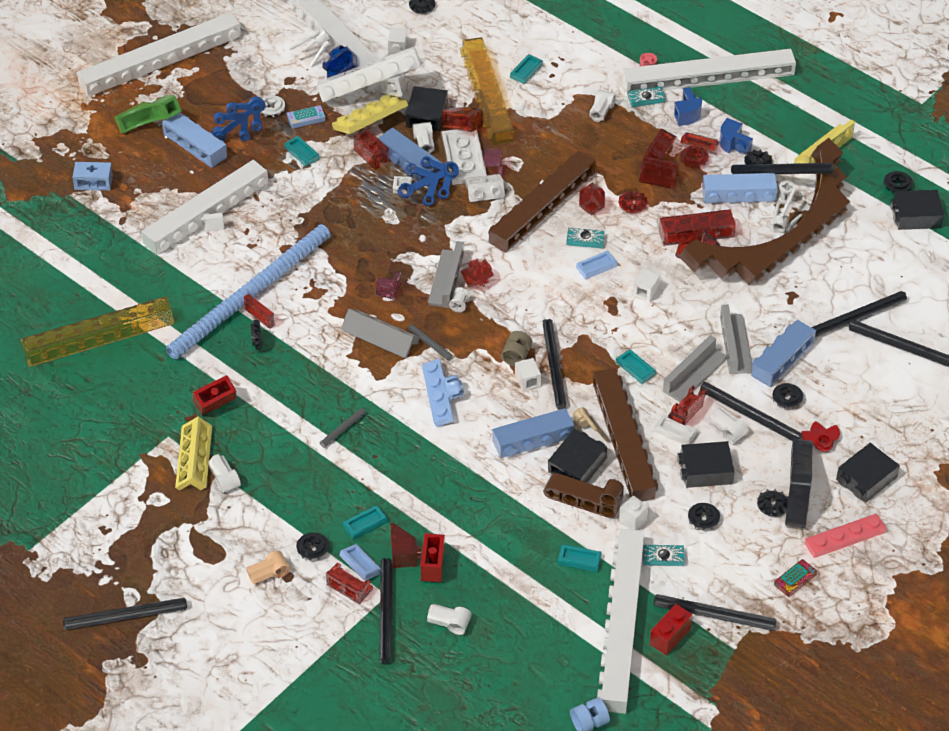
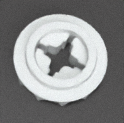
[260,95,285,117]

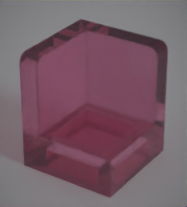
[484,149,502,176]
[376,272,401,300]

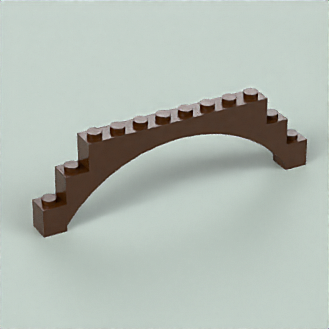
[679,138,850,285]

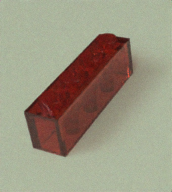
[658,209,736,246]

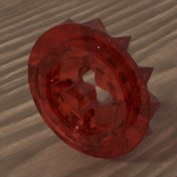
[680,146,709,168]
[618,190,647,213]

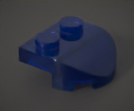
[322,45,358,78]

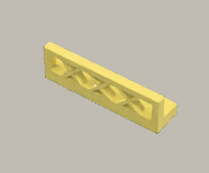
[794,120,855,163]
[175,416,212,490]

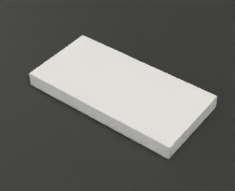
[442,128,487,185]

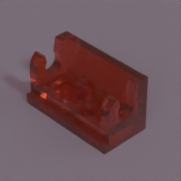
[642,128,677,168]
[353,129,389,170]
[639,156,679,189]
[668,386,707,426]
[326,562,373,605]

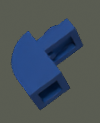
[674,87,702,126]
[719,118,753,154]

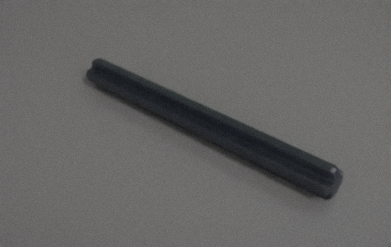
[731,163,834,174]
[811,291,907,338]
[542,319,566,409]
[849,320,949,367]
[700,382,802,441]
[380,558,392,664]
[654,594,777,630]
[63,597,187,630]

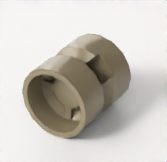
[501,331,533,367]

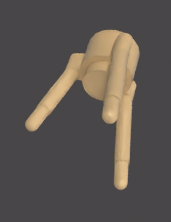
[573,407,609,442]

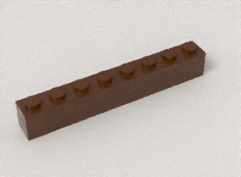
[488,150,595,253]
[593,368,658,502]

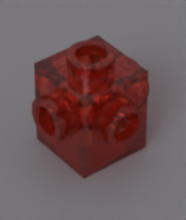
[579,182,605,216]
[460,258,494,287]

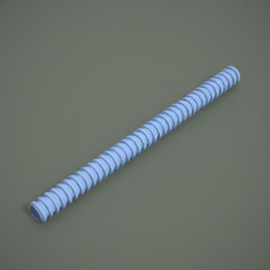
[166,224,331,359]

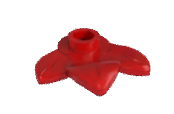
[801,421,840,452]

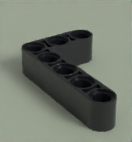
[785,439,813,528]

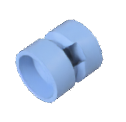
[570,697,610,731]

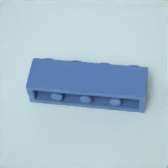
[377,128,442,186]
[751,320,816,387]
[492,408,574,458]

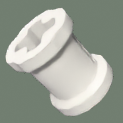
[778,181,795,205]
[449,287,470,312]

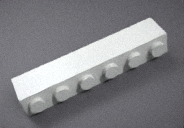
[316,46,421,102]

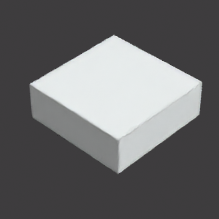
[393,176,412,194]
[204,213,224,232]

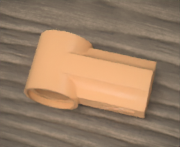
[246,550,291,584]

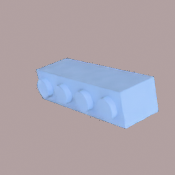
[162,113,227,168]
[702,173,778,203]

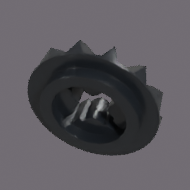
[409,0,436,14]
[744,149,773,164]
[883,171,913,193]
[251,319,262,350]
[772,383,803,409]
[757,488,788,516]
[688,503,720,531]
[296,532,329,562]

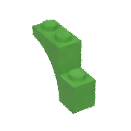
[114,95,182,133]

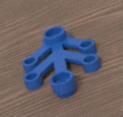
[212,96,266,141]
[397,156,459,207]

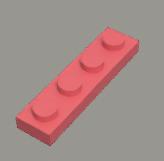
[805,513,886,558]

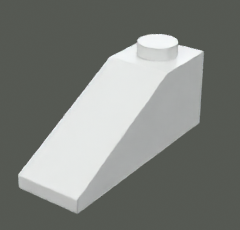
[380,73,408,97]

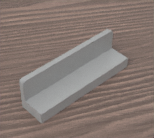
[428,241,464,308]
[720,304,752,374]
[341,309,420,358]
[663,335,727,402]

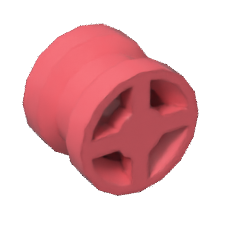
[639,53,657,67]

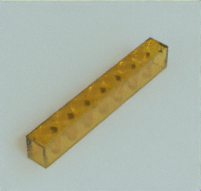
[460,37,513,146]
[20,296,174,367]

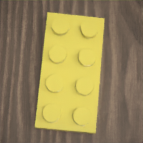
[332,94,408,134]

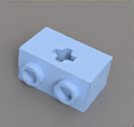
[73,162,113,191]

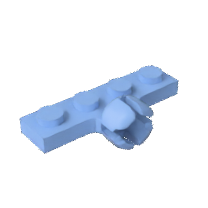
[422,358,464,427]

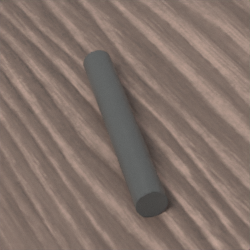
[408,324,453,361]
[319,408,366,448]

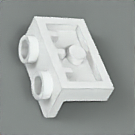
[465,174,505,202]

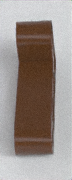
[543,473,624,518]

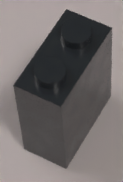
[406,86,448,131]
[890,190,944,230]
[548,428,607,483]
[677,441,735,488]
[836,442,900,503]

